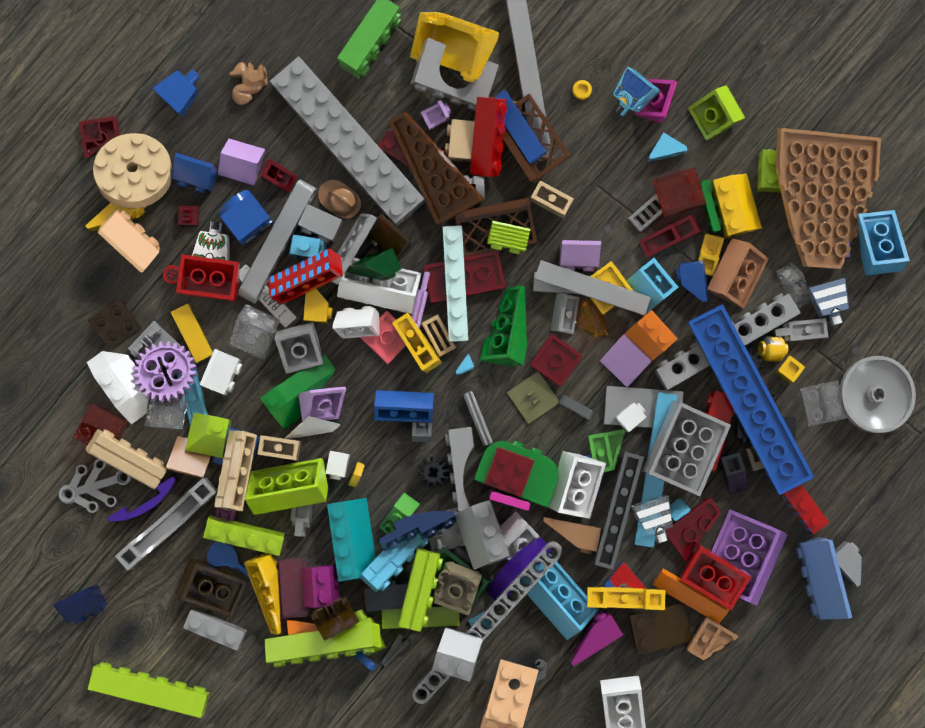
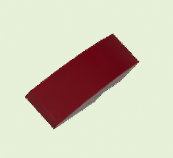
[639,215,702,258]

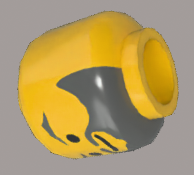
[758,337,788,362]

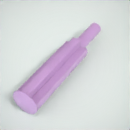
[411,272,430,329]

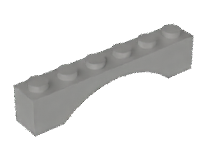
[445,427,474,546]
[115,478,218,571]

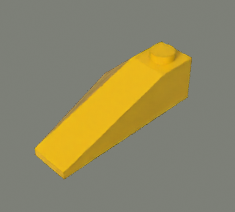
[244,553,281,635]

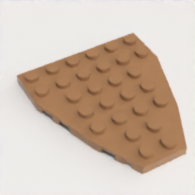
[775,128,881,269]

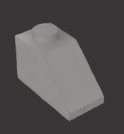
[835,541,862,587]

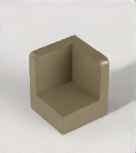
[743,446,764,471]

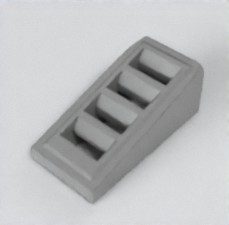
[628,193,670,232]

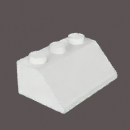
[548,451,606,519]

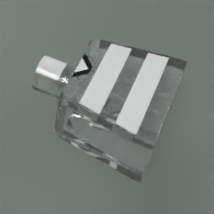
[631,494,673,543]

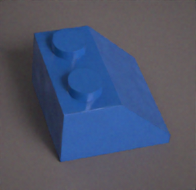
[172,153,218,194]

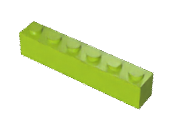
[265,622,381,667]
[88,662,210,718]

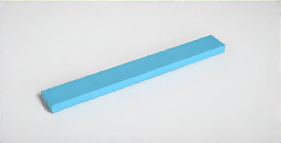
[634,392,678,548]

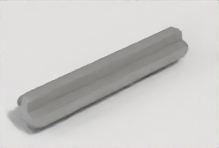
[464,391,493,446]

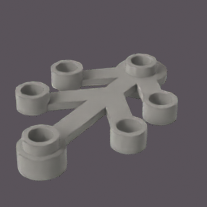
[59,459,132,513]

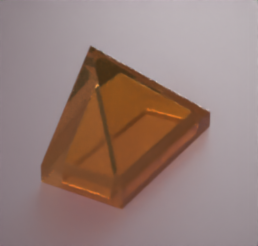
[575,299,609,338]

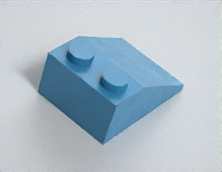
[857,210,910,275]

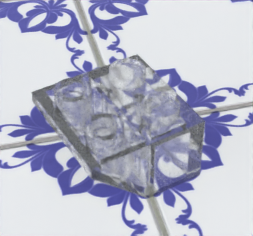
[800,381,847,426]

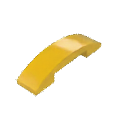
[587,587,665,610]

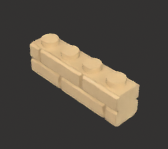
[86,429,167,489]
[214,430,257,511]

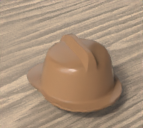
[318,180,361,219]

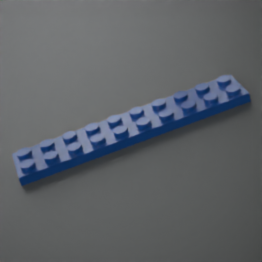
[688,304,814,495]

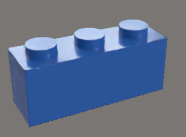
[374,390,434,423]

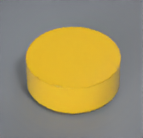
[572,80,592,100]

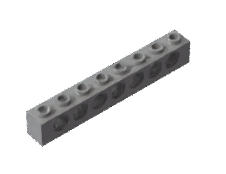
[654,293,800,390]

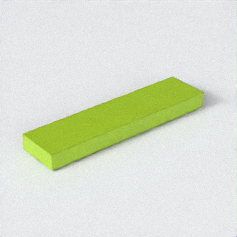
[382,606,460,629]

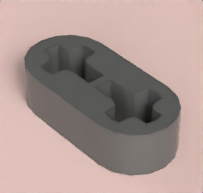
[558,395,595,421]

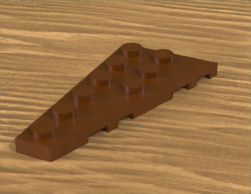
[389,112,484,225]

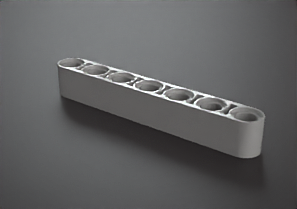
[238,180,317,304]

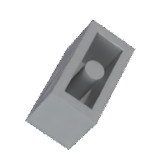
[298,204,343,244]

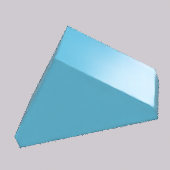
[648,133,688,163]

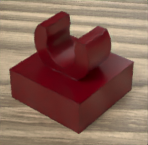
[178,206,199,226]

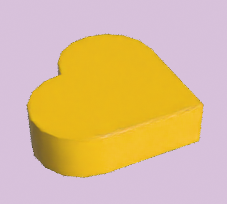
[348,462,364,488]

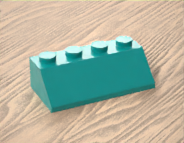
[327,498,376,581]

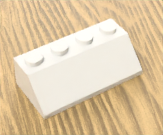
[337,258,422,314]

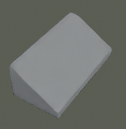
[551,293,580,335]

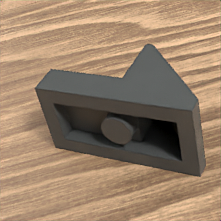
[412,422,432,442]

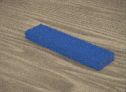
[494,90,547,164]

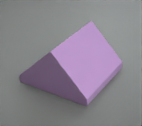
[218,139,265,186]
[299,387,346,421]

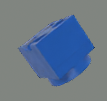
[218,190,274,246]

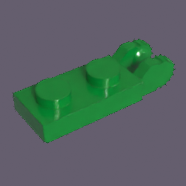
[699,179,722,234]

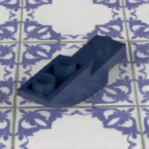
[379,511,456,551]

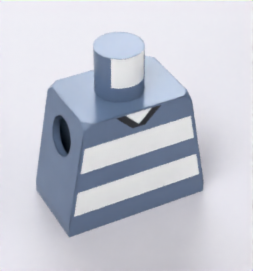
[806,278,849,326]

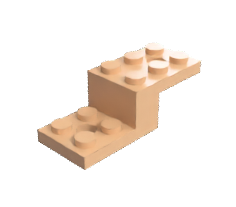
[480,659,538,728]

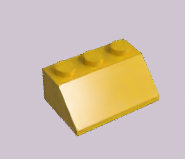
[711,174,762,238]

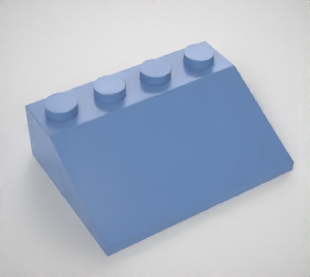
[796,537,852,620]

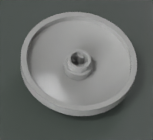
[839,356,916,433]

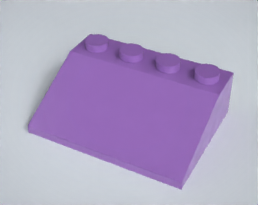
[712,510,787,605]

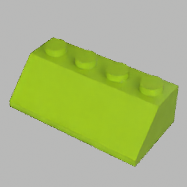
[245,458,328,515]

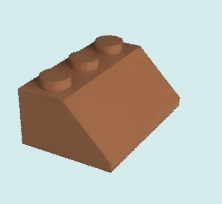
[707,238,769,309]

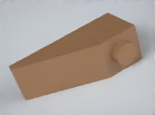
[542,517,601,554]

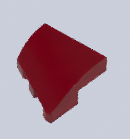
[79,115,120,158]

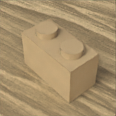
[445,119,475,163]
[530,181,574,218]
[258,435,301,460]

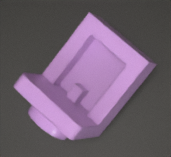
[421,100,451,130]

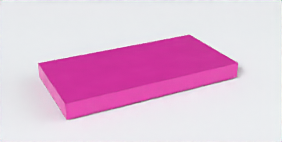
[488,490,530,511]

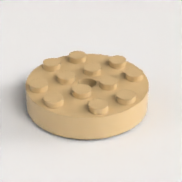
[93,133,173,209]

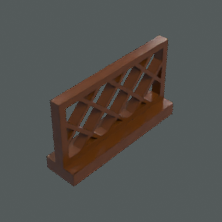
[503,94,571,184]
[455,198,538,257]

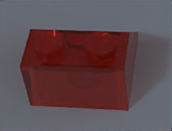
[653,168,707,217]

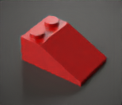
[679,544,751,610]

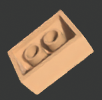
[98,208,160,273]

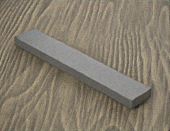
[535,260,651,316]

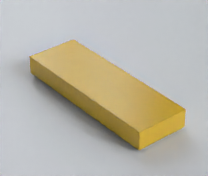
[171,304,213,363]

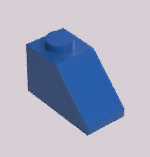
[677,261,708,302]

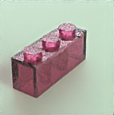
[279,557,311,618]

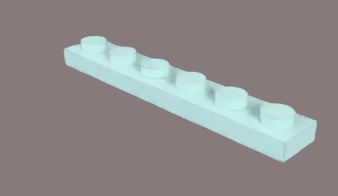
[443,226,468,342]

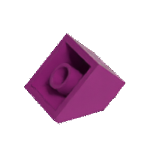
[301,564,340,608]

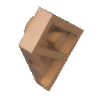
[686,616,738,660]

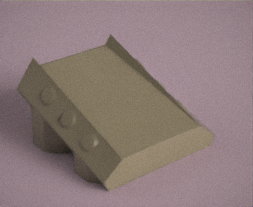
[433,562,482,615]

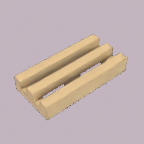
[421,315,456,357]

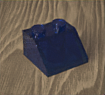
[53,584,107,625]

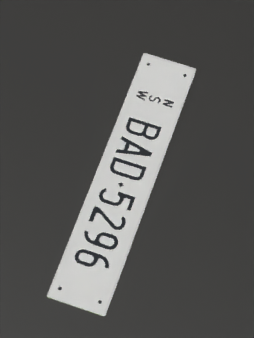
[239,264,296,328]

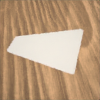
[284,416,340,439]

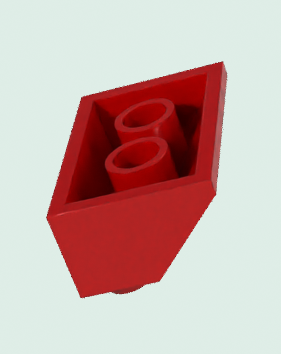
[176,254,239,302]

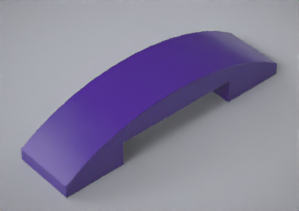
[107,476,178,521]
[488,537,552,606]

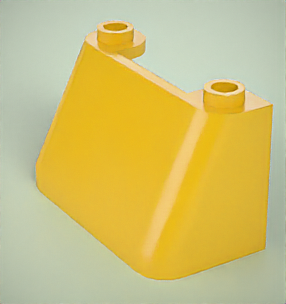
[410,12,499,82]

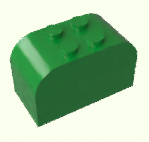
[474,440,558,507]

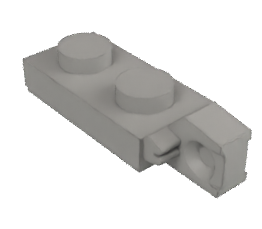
[773,318,828,342]
[290,504,313,537]

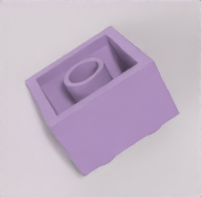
[559,240,601,272]

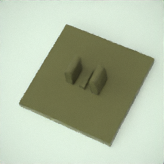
[507,371,559,424]

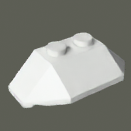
[87,351,149,424]

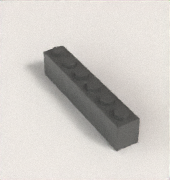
[593,452,644,570]

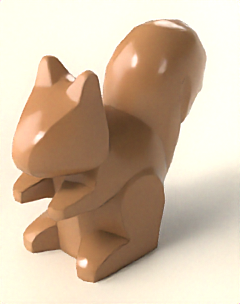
[229,62,268,105]

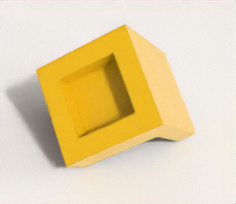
[775,355,805,384]

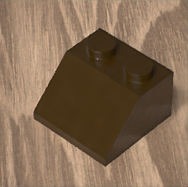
[368,214,411,259]

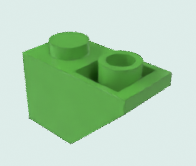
[379,493,419,534]

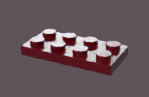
[423,250,506,304]

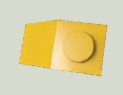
[303,289,333,323]

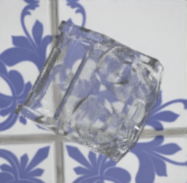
[144,390,188,429]

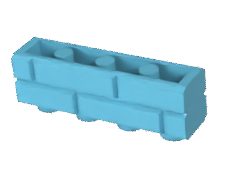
[359,533,429,592]

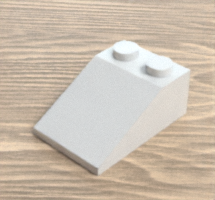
[600,676,646,728]

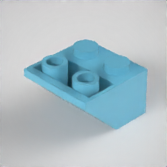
[626,258,678,313]

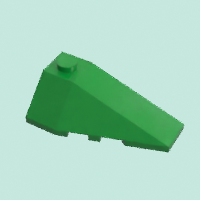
[480,286,527,367]
[260,355,336,430]

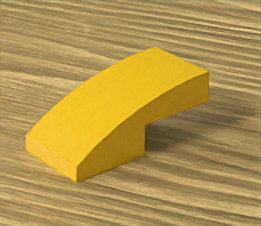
[698,232,724,276]

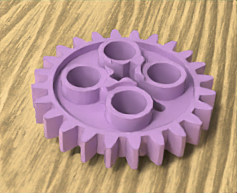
[133,341,197,403]

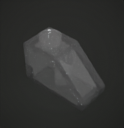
[776,263,811,308]

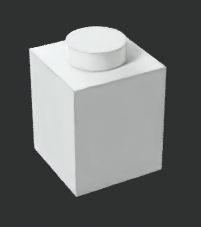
[615,402,646,432]
[326,451,350,480]

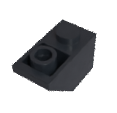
[719,452,748,495]

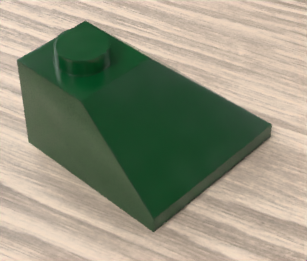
[345,248,402,280]

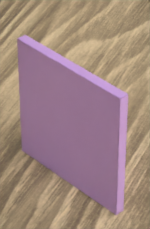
[600,334,652,387]

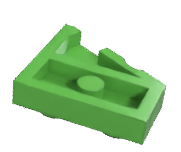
[588,429,625,472]

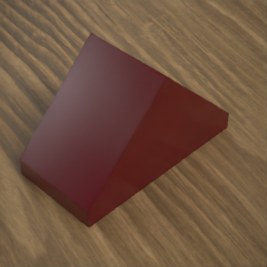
[260,158,297,193]

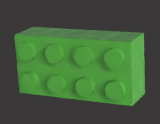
[337,0,402,79]

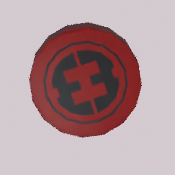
[163,265,179,285]

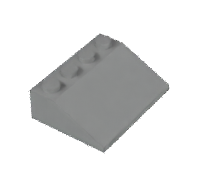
[642,401,731,496]

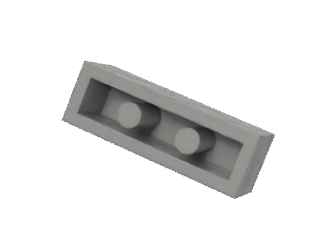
[183,608,247,651]

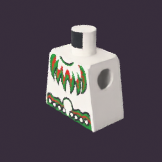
[192,222,230,261]

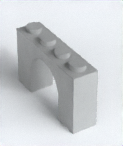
[410,38,499,111]

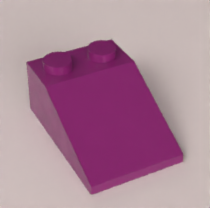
[569,611,623,667]

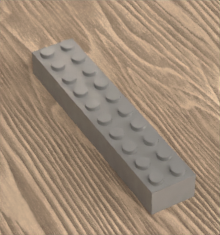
[270,56,425,227]

